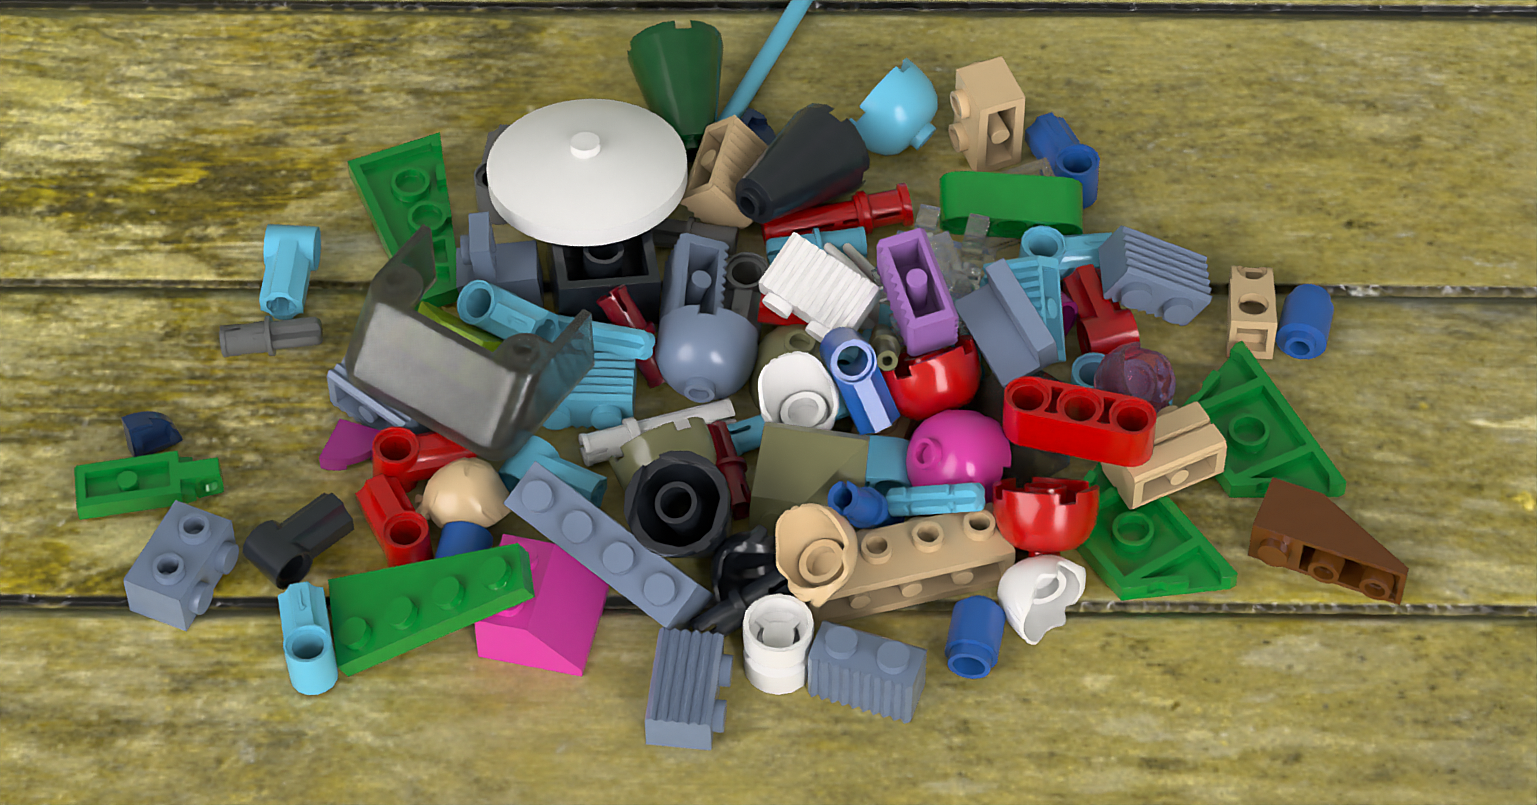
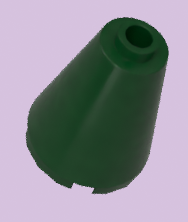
[627,20,724,162]

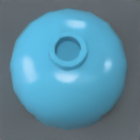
[849,58,938,156]

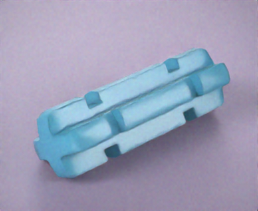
[886,483,986,517]

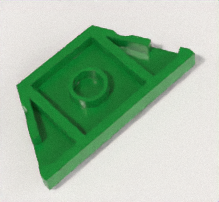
[1182,341,1347,498]
[1076,462,1238,601]

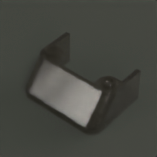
[345,225,595,461]

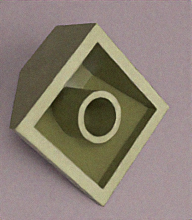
[748,421,870,536]

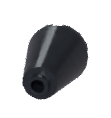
[735,103,870,223]
[624,451,733,558]

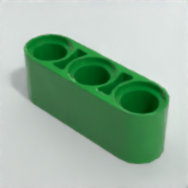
[939,171,1083,239]

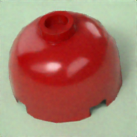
[878,335,982,420]
[992,477,1099,558]

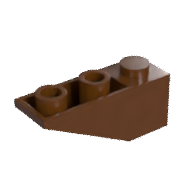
[1248,477,1409,605]

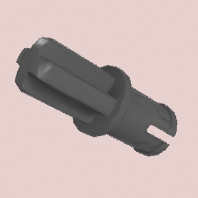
[651,216,739,258]
[219,316,323,358]

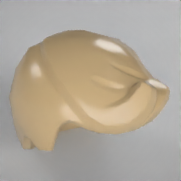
[415,457,512,529]
[775,503,858,608]

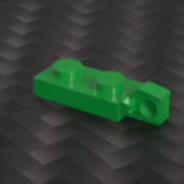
[74,451,224,520]

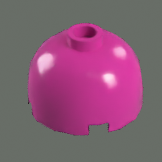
[905,410,1012,504]

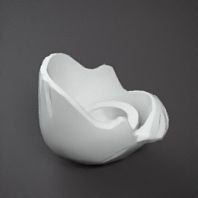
[758,351,839,430]
[997,555,1086,645]

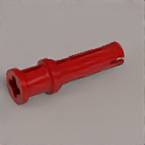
[760,182,914,246]

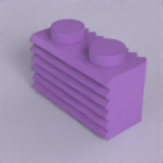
[877,228,959,357]

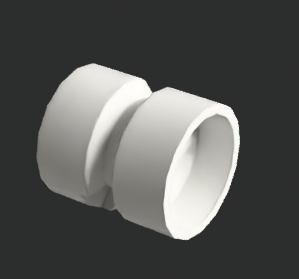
[743,594,814,695]

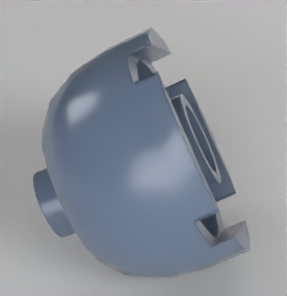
[655,305,759,403]

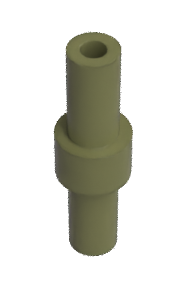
[868,323,900,371]

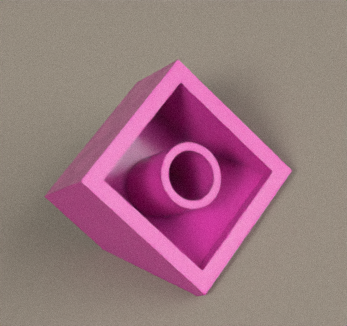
[475,534,609,677]

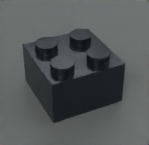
[546,229,661,324]

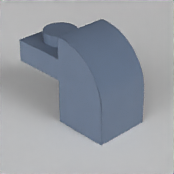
[456,211,544,308]

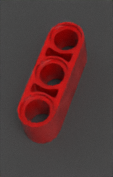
[1002,376,1157,467]

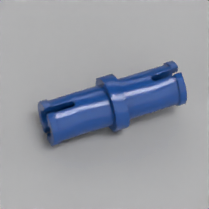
[827,481,905,530]

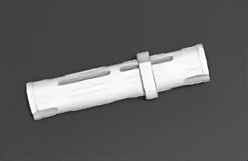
[578,397,736,467]

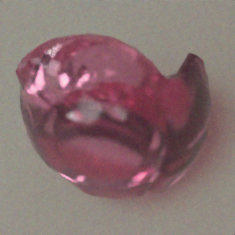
[1094,342,1176,413]

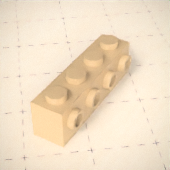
[804,503,1016,628]

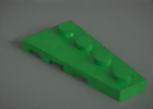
[347,132,459,315]

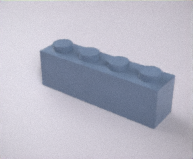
[503,461,714,631]

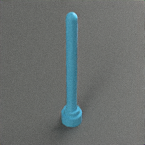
[717,0,813,122]

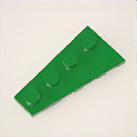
[328,543,535,677]

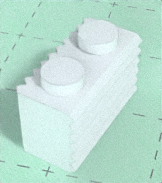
[758,232,880,343]

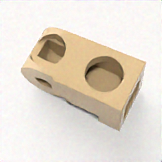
[1226,265,1277,359]

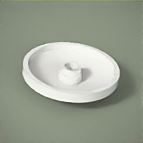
[486,99,688,246]

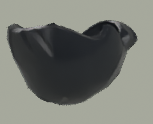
[709,524,788,604]

